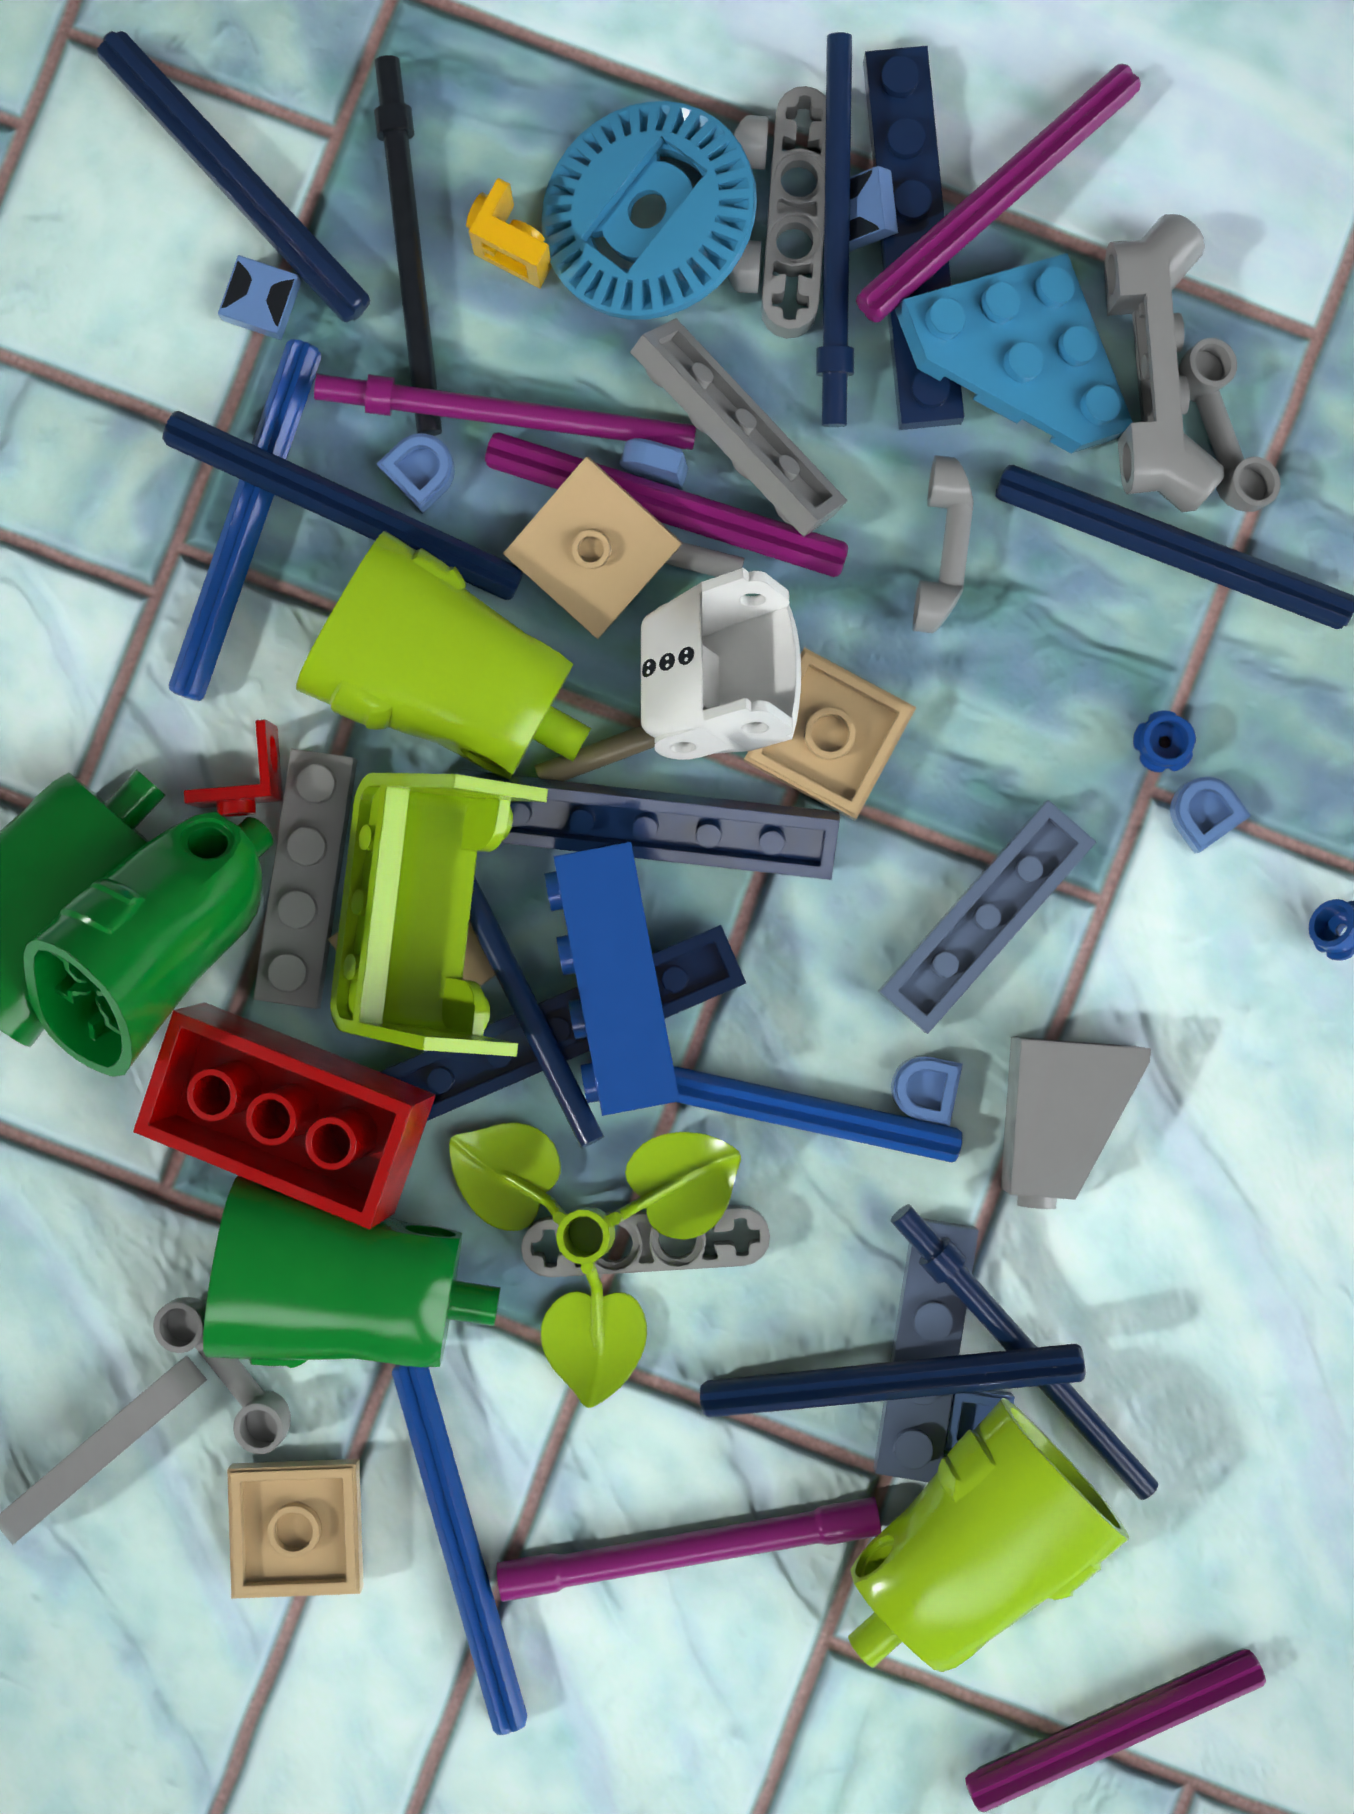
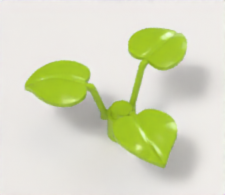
[449,1123,741,1408]

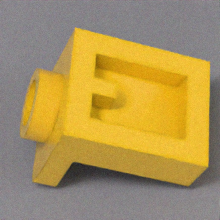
[466,178,552,289]

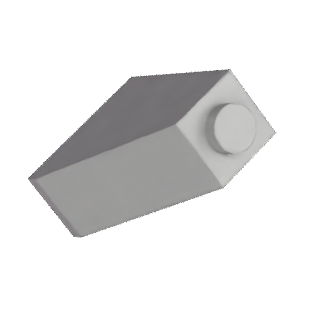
[1001,1037,1151,1209]

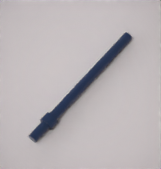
[816,32,854,427]
[469,876,604,1148]
[891,1204,1158,1500]

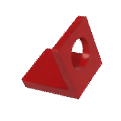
[184,719,283,817]

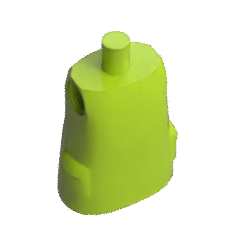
[296,531,592,780]
[848,1398,1129,1672]

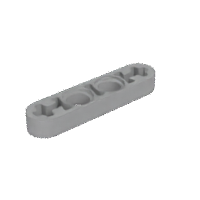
[761,86,826,339]
[521,1205,770,1277]
[0,1356,207,1545]

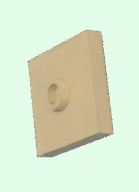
[503,457,683,639]
[744,647,916,821]
[227,1459,364,1599]

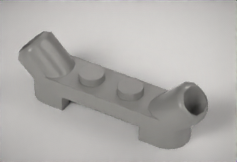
[1104,214,1224,513]

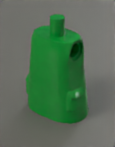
[0,769,166,1047]
[24,812,274,1077]
[203,1175,501,1368]

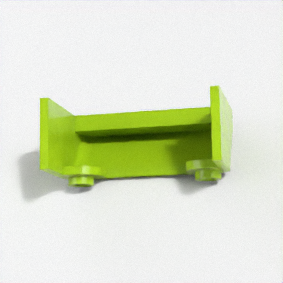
[330,773,548,1057]

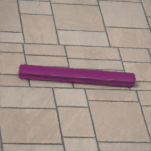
[965,1649,1266,1812]

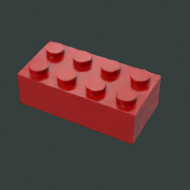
[133,1002,436,1229]

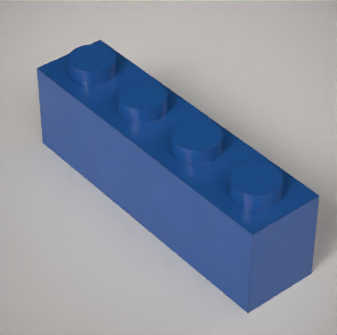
[544,842,680,1116]

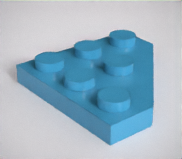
[895,253,1133,453]

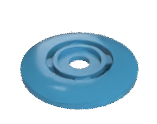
[541,101,757,320]

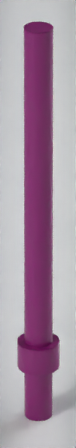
[314,374,696,450]

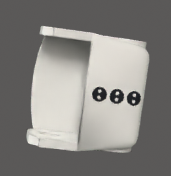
[641,568,801,760]

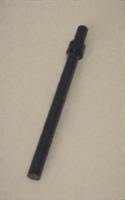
[374,55,442,436]

